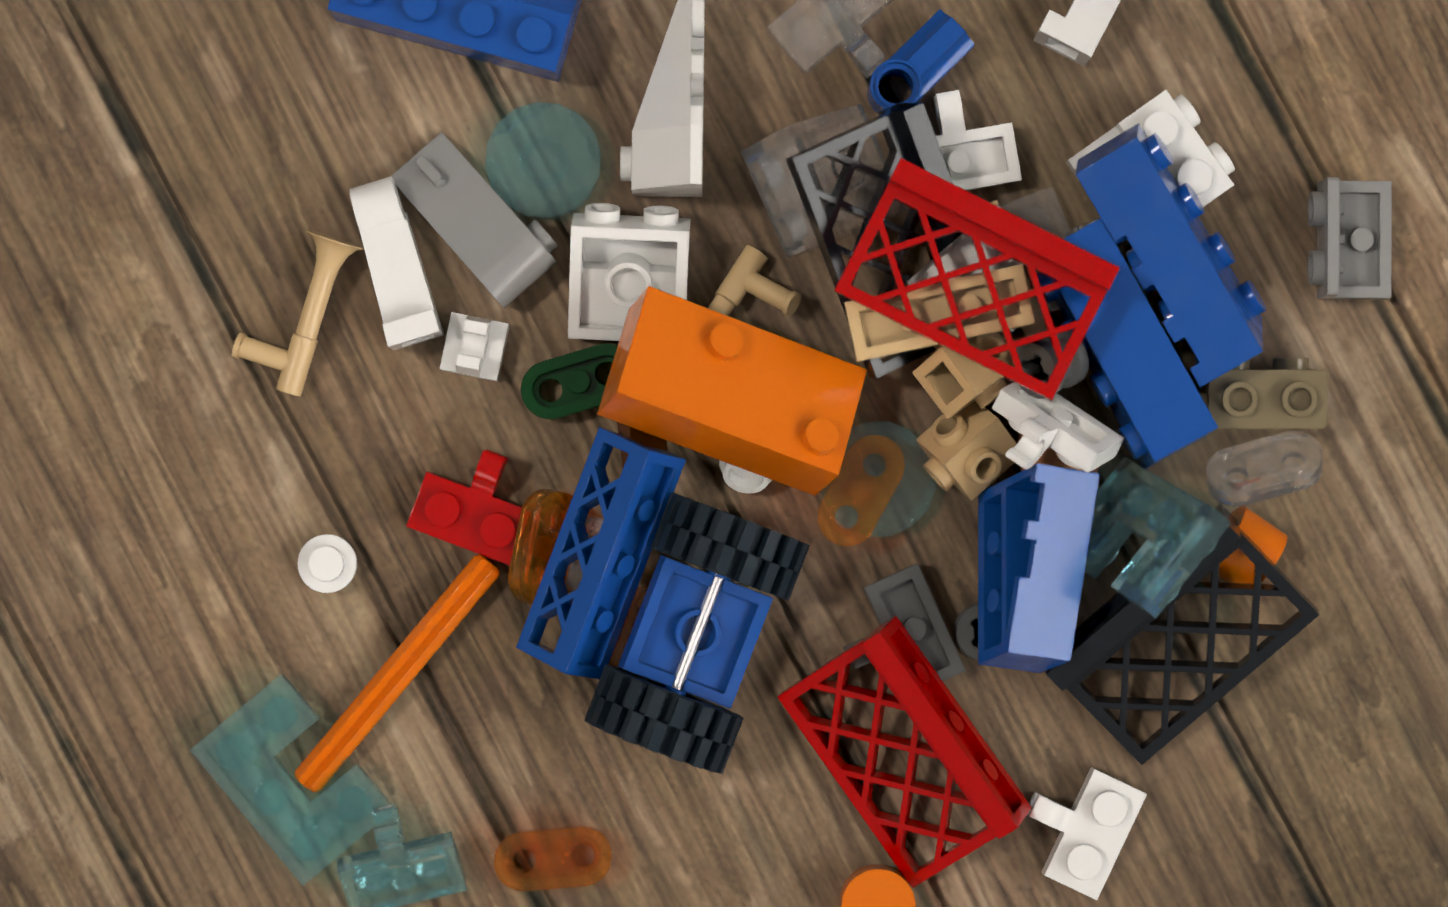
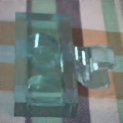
[337,803,467,907]

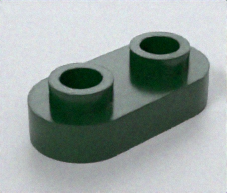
[521,343,617,420]

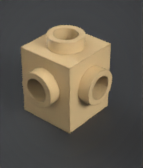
[912,332,1012,419]
[916,401,1016,501]

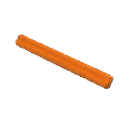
[294,555,500,793]

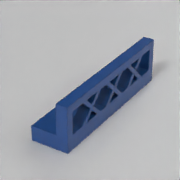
[516,427,686,679]

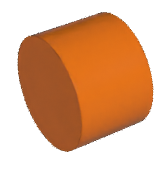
[1219,505,1287,584]
[840,864,916,907]

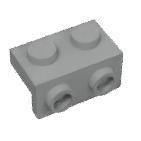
[1307,177,1392,300]

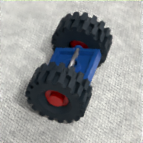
[584,492,810,774]

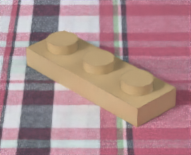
[844,264,1035,362]

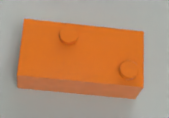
[597,286,867,496]

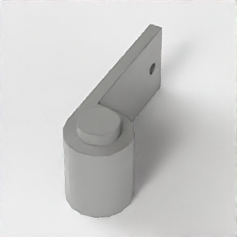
[392,132,558,308]

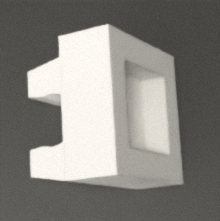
[440,312,510,382]

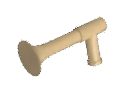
[232,230,364,396]
[708,245,801,317]

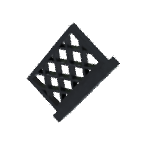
[786,103,961,379]
[1046,503,1320,765]

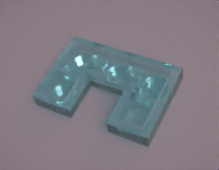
[1085,457,1231,618]
[190,674,395,886]

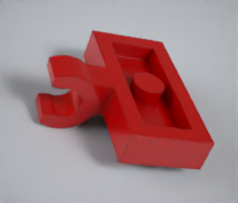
[406,449,538,568]

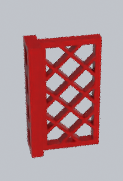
[834,158,1120,401]
[777,615,1032,888]

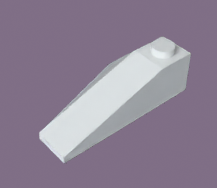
[620,0,705,197]

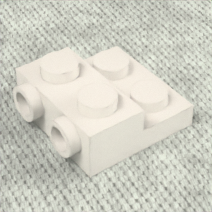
[1066,90,1235,251]
[568,203,691,341]

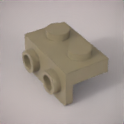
[1199,358,1328,429]

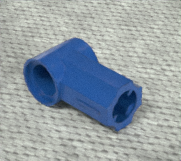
[867,9,975,114]

